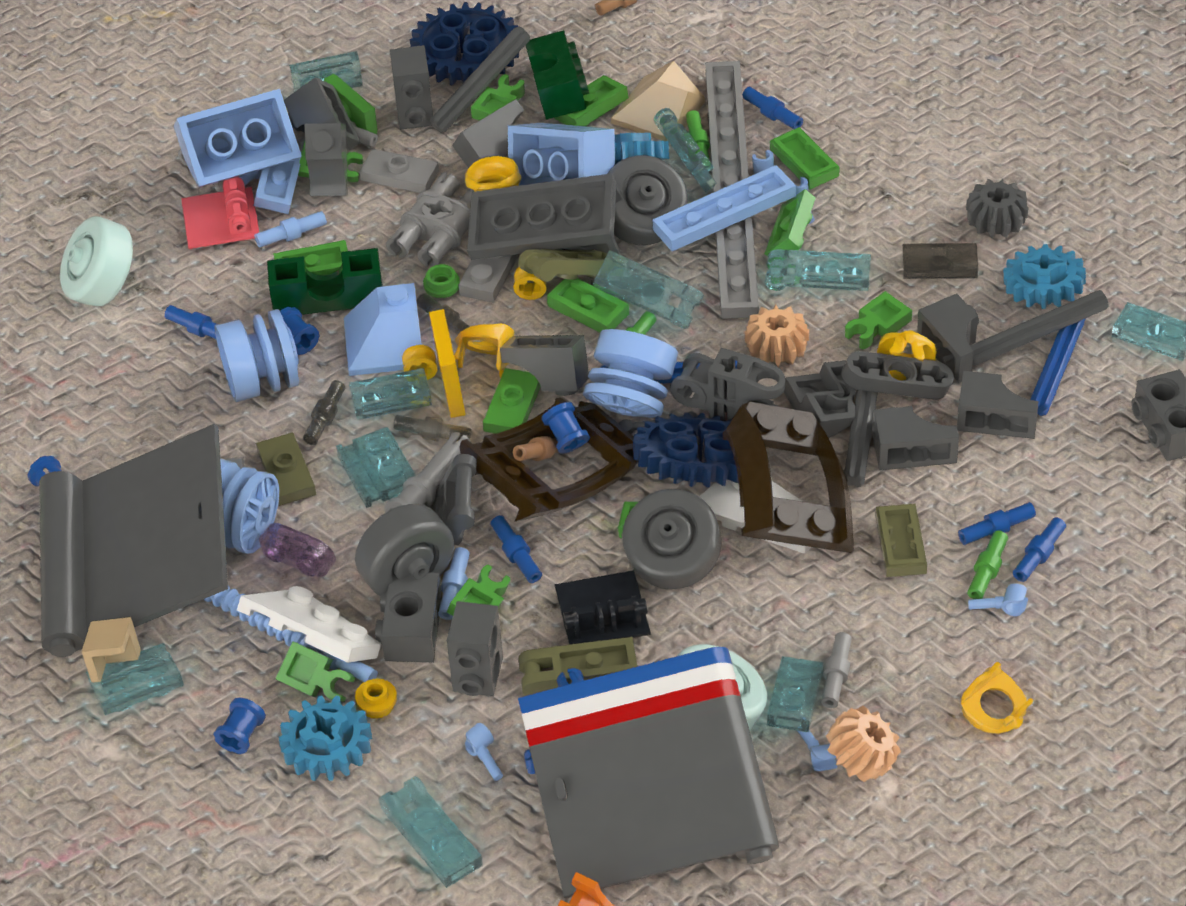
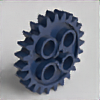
[410,2,519,86]
[633,412,738,488]

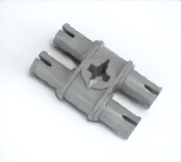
[386,172,474,268]

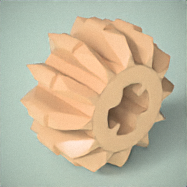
[745,304,809,367]
[826,706,901,782]

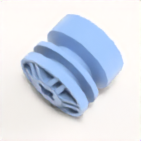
[215,309,299,402]
[583,329,678,418]
[220,458,280,554]

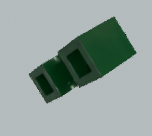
[525,30,589,120]
[267,248,383,315]

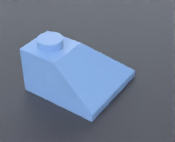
[344,283,422,376]

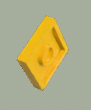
[429,309,466,418]

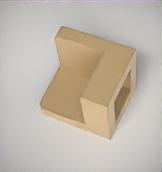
[82,617,141,683]

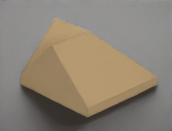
[611,60,705,144]

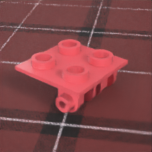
[181,176,259,249]

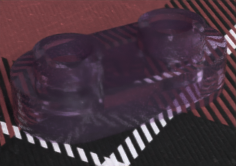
[259,523,336,577]

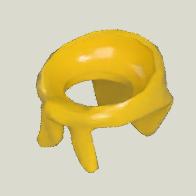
[465,156,522,192]
[454,323,515,378]
[877,330,936,381]
[961,662,1034,734]

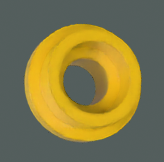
[355,678,397,719]

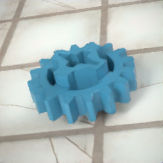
[615,133,669,165]
[1003,244,1086,309]
[279,695,372,781]

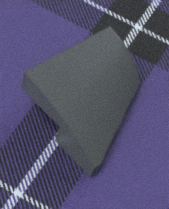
[784,360,856,438]

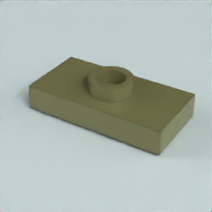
[256,432,316,506]
[875,504,927,577]

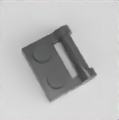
[433,454,477,546]

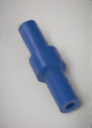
[742,86,803,129]
[165,305,218,339]
[958,502,1036,545]
[490,515,542,583]
[1013,517,1066,582]

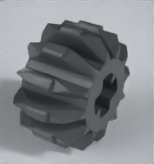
[966,178,1029,239]

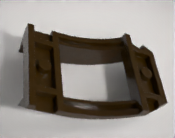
[459,397,638,522]
[723,402,854,553]

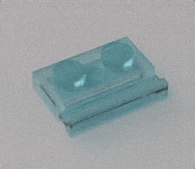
[336,427,416,508]
[86,643,184,716]

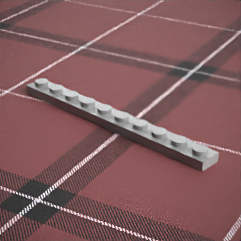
[705,61,759,319]

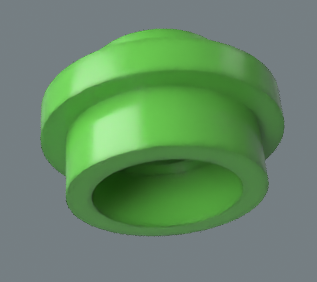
[423,264,460,298]

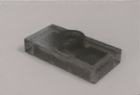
[902,243,979,279]

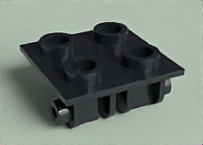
[555,570,651,645]

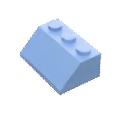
[174,89,302,187]
[508,123,615,186]

